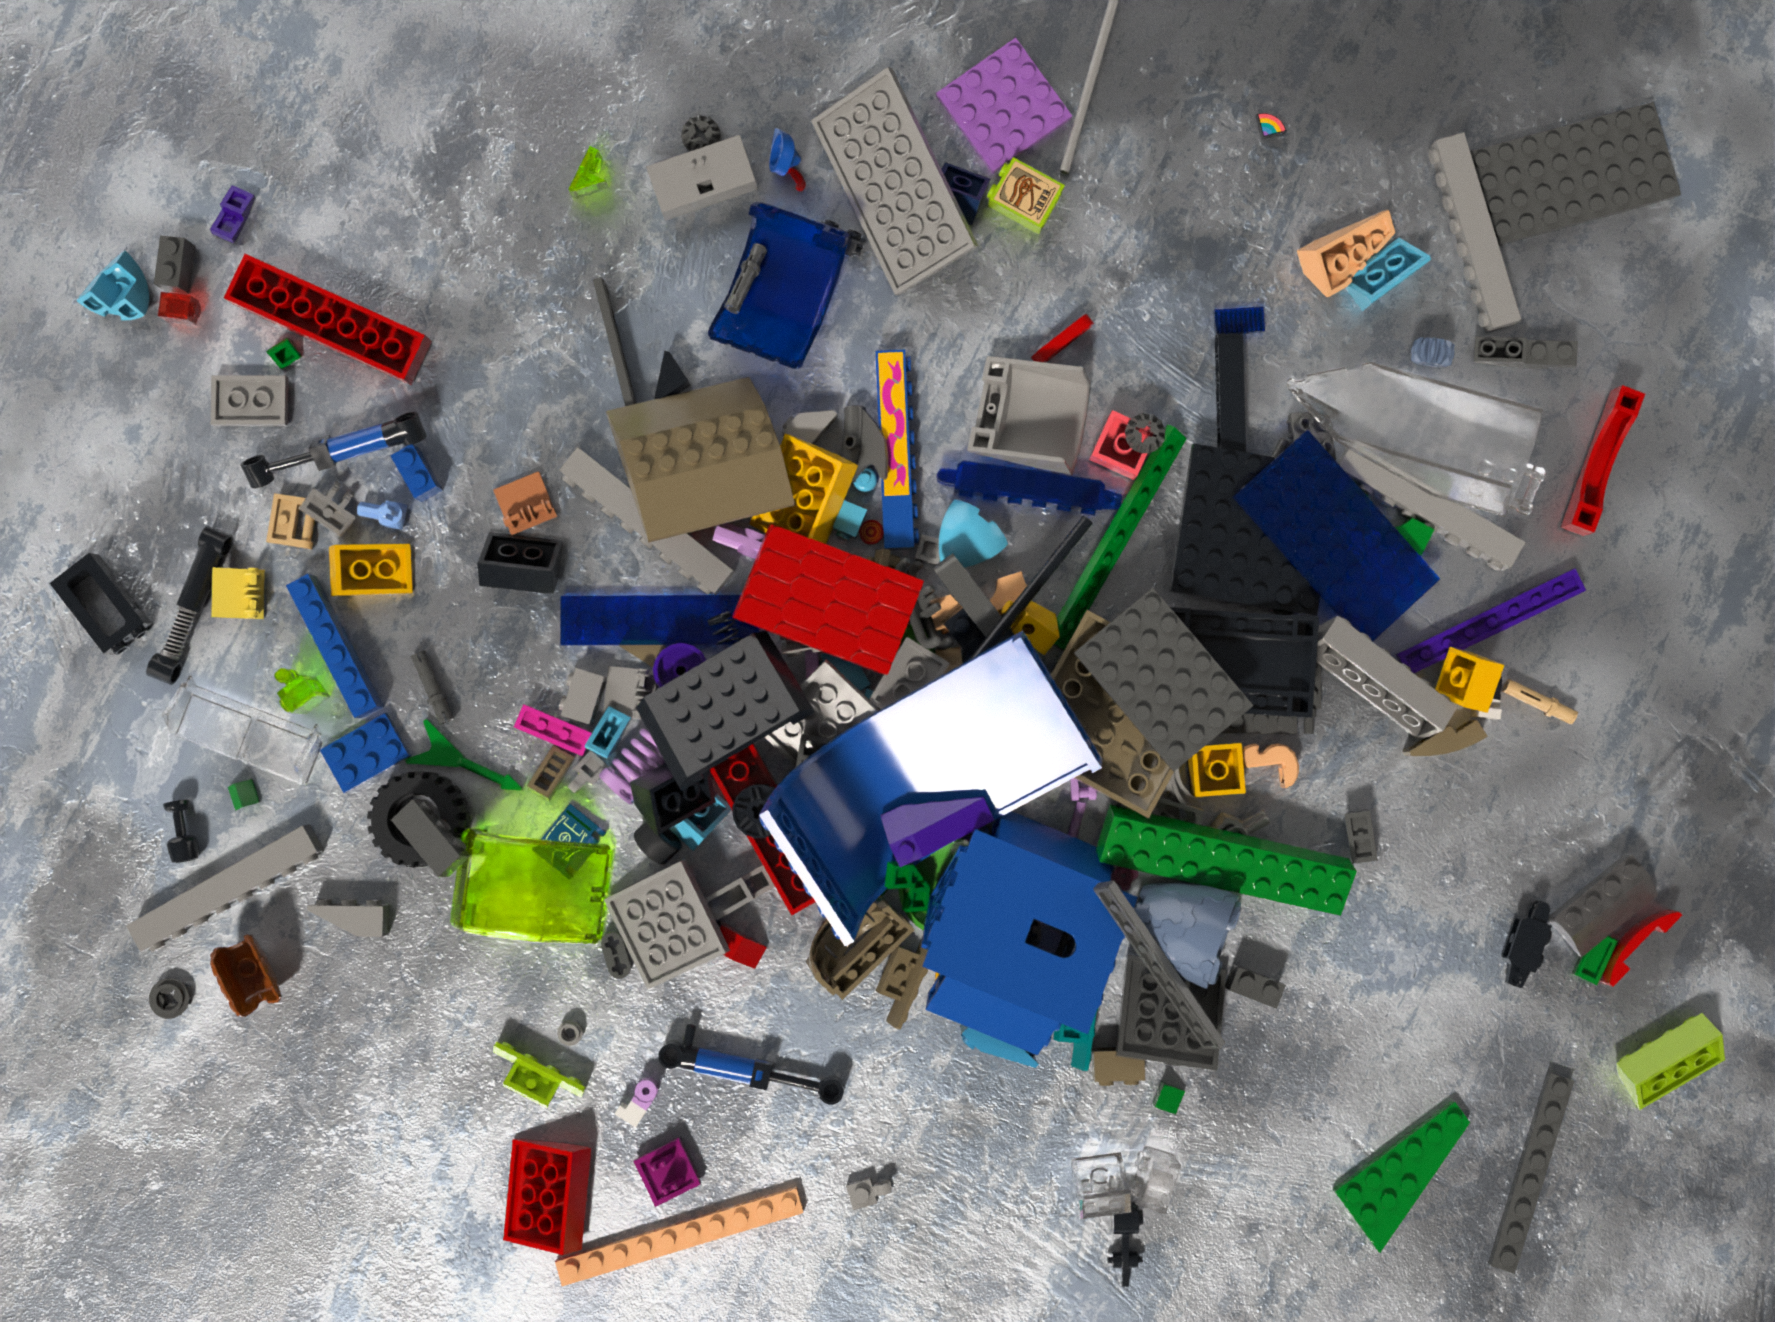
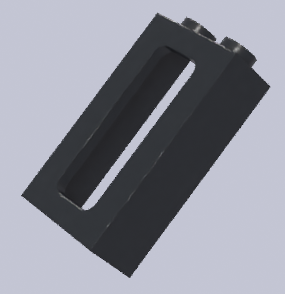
[49,553,153,655]

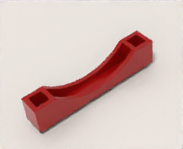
[1560,385,1645,536]

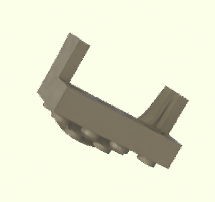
[805,895,915,1000]

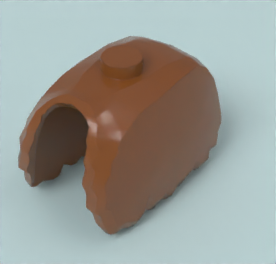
[210,934,282,1017]

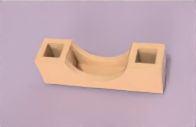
[931,571,1026,635]

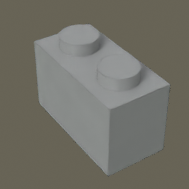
[559,668,607,725]

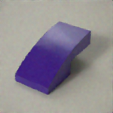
[210,185,255,244]

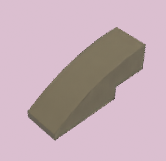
[1403,720,1488,756]

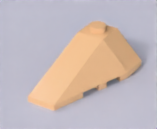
[1297,210,1395,297]

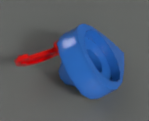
[769,128,806,191]

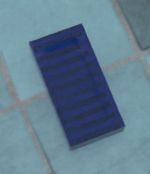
[1213,307,1265,335]

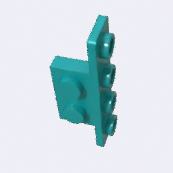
[1053,1008,1098,1071]

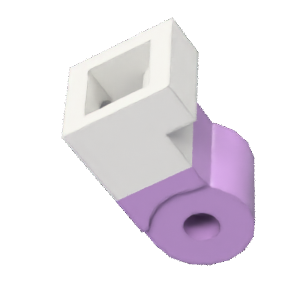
[615,1077,659,1128]

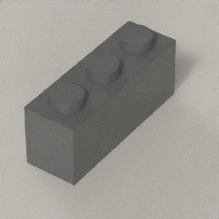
[391,799,470,877]

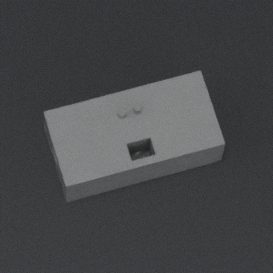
[646,135,758,221]

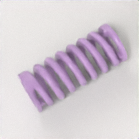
[599,728,666,805]

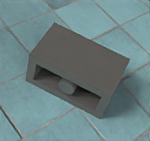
[154,235,196,294]
[1225,964,1286,1009]

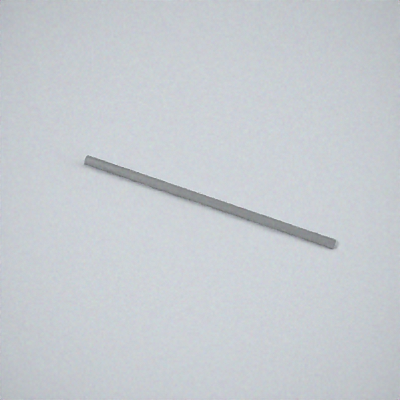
[1060,0,1119,174]

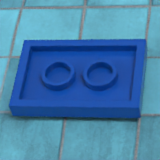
[320,713,411,793]

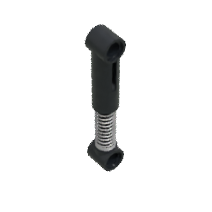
[146,526,233,685]

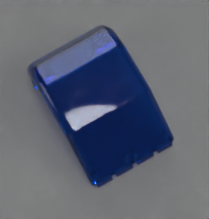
[708,202,849,369]

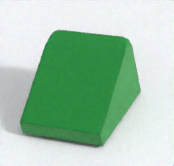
[1152,1081,1185,1115]

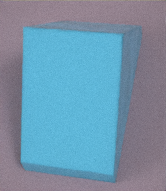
[585,706,631,758]

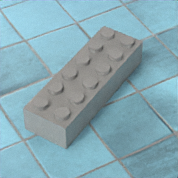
[1316,616,1458,740]

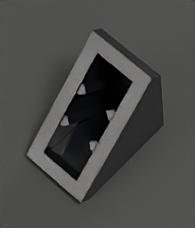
[654,351,691,399]

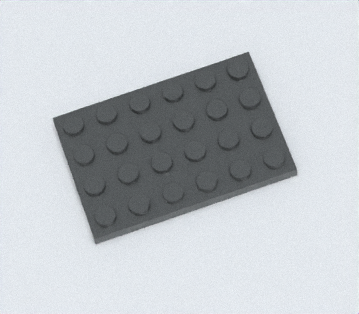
[1074,588,1253,772]

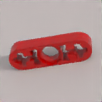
[1031,314,1094,363]

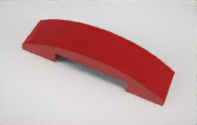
[1600,910,1682,987]

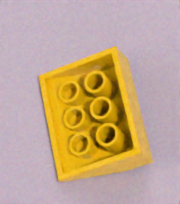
[749,433,858,544]

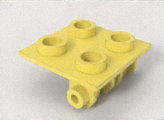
[211,567,265,619]

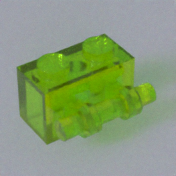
[274,668,331,714]

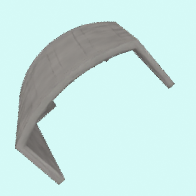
[967,356,1091,476]

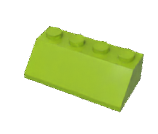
[1616,1013,1725,1110]

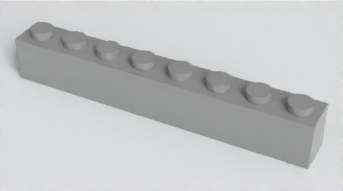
[1428,132,1521,333]
[1334,442,1526,571]
[559,447,735,596]
[126,825,324,953]

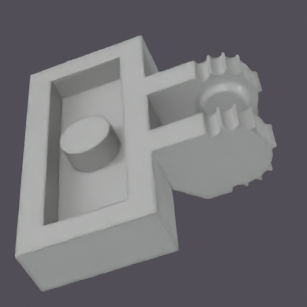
[298,481,356,537]

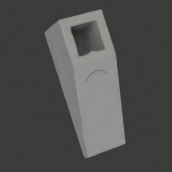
[307,899,390,937]

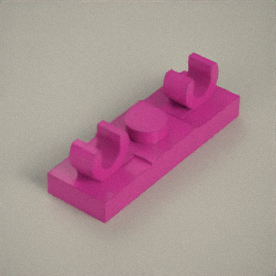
[514,704,592,756]

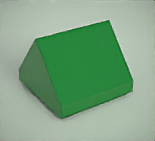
[266,338,302,370]
[228,779,260,811]

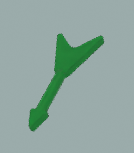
[405,719,523,791]

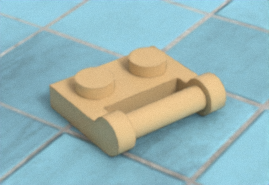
[266,493,315,550]

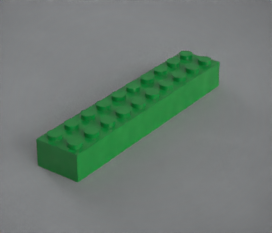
[1096,804,1357,916]

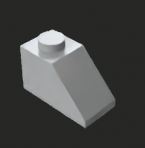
[782,410,838,445]

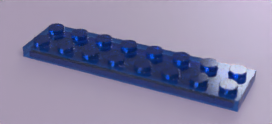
[560,595,760,646]

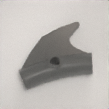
[840,405,888,483]

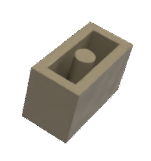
[1091,1047,1145,1086]

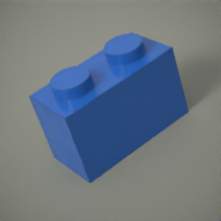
[390,444,443,502]

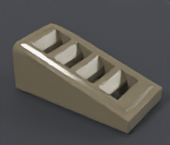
[527,744,575,802]

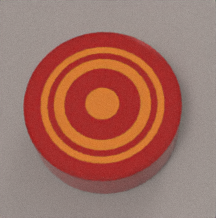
[859,520,884,545]

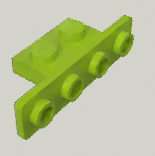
[493,1042,585,1108]

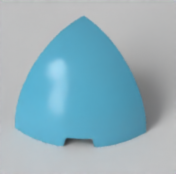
[76,250,149,321]
[939,499,1008,568]

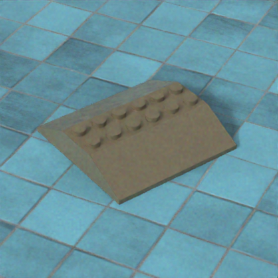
[606,377,795,543]
[1051,610,1174,818]

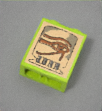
[987,157,1065,234]

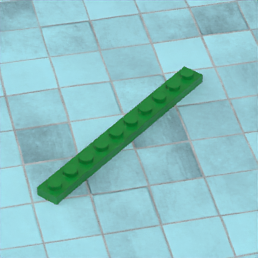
[1053,424,1187,651]

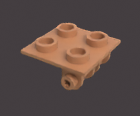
[493,471,557,535]

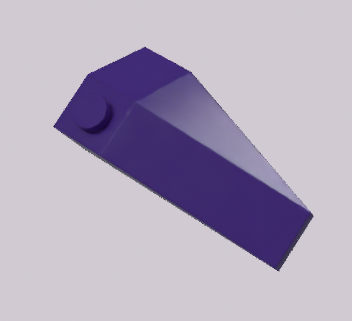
[880,796,994,867]

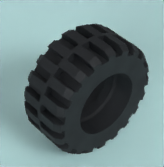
[367,771,470,868]

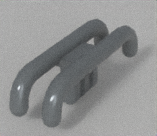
[895,558,954,650]

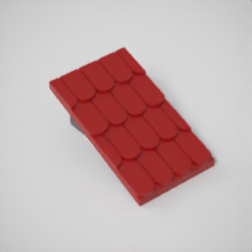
[732,524,924,675]

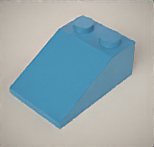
[960,1025,1039,1068]

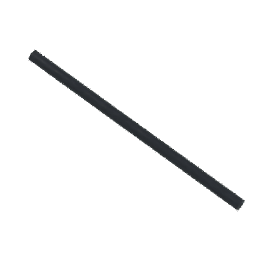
[968,515,1093,661]

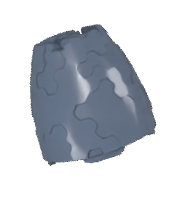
[1134,883,1242,989]

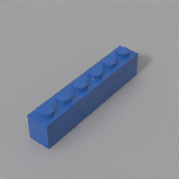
[286,574,384,719]

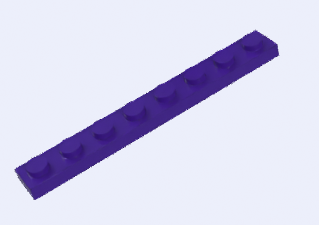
[1395,568,1586,673]

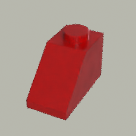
[720,922,767,969]

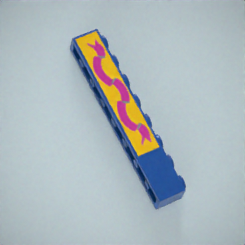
[875,349,919,551]

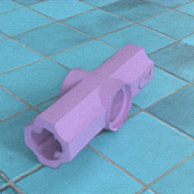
[712,523,765,559]

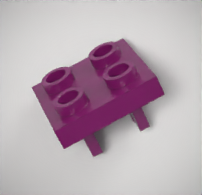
[633,1137,701,1207]

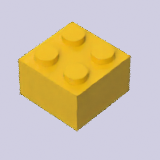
[1435,647,1504,713]
[1188,743,1246,797]

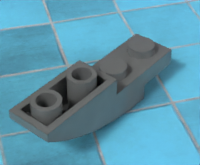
[1474,336,1578,369]

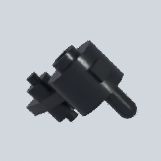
[1093,1197,1143,1287]

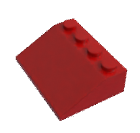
[503,1138,591,1255]

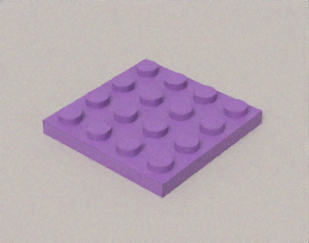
[936,37,1072,174]

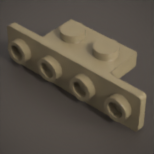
[875,939,928,1030]

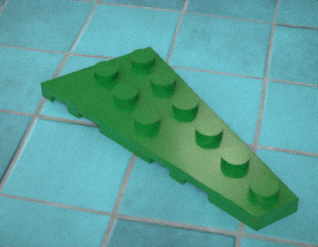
[1332,1100,1470,1253]

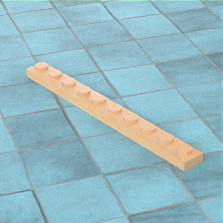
[555,1187,804,1286]

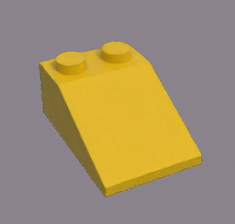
[329,544,413,596]

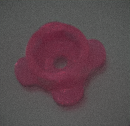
[1111,866,1139,891]

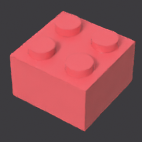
[1089,410,1155,480]

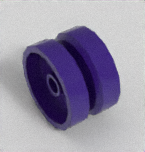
[652,643,706,688]

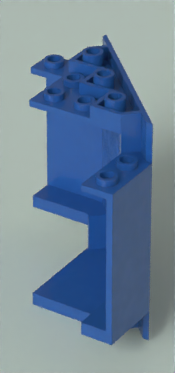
[921,811,1138,1055]

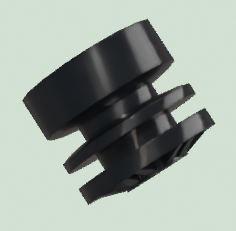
[732,784,776,838]

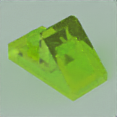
[568,146,608,199]

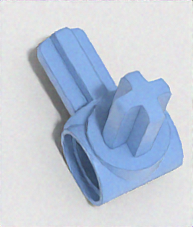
[357,501,408,530]

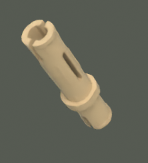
[1502,679,1578,724]

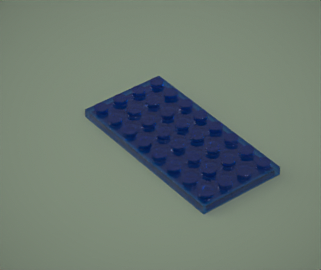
[1233,430,1440,642]

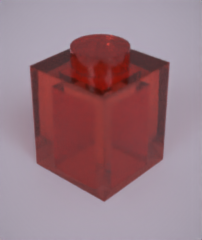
[158,292,201,325]

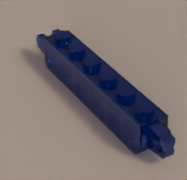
[936,460,1122,517]

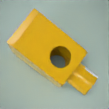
[1002,600,1060,655]

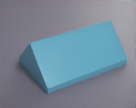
[1345,237,1431,311]

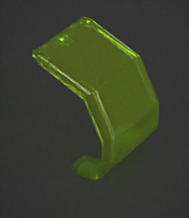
[450,828,614,944]

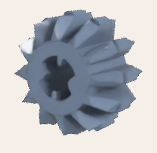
[1411,337,1455,368]

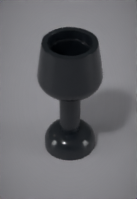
[163,800,199,863]

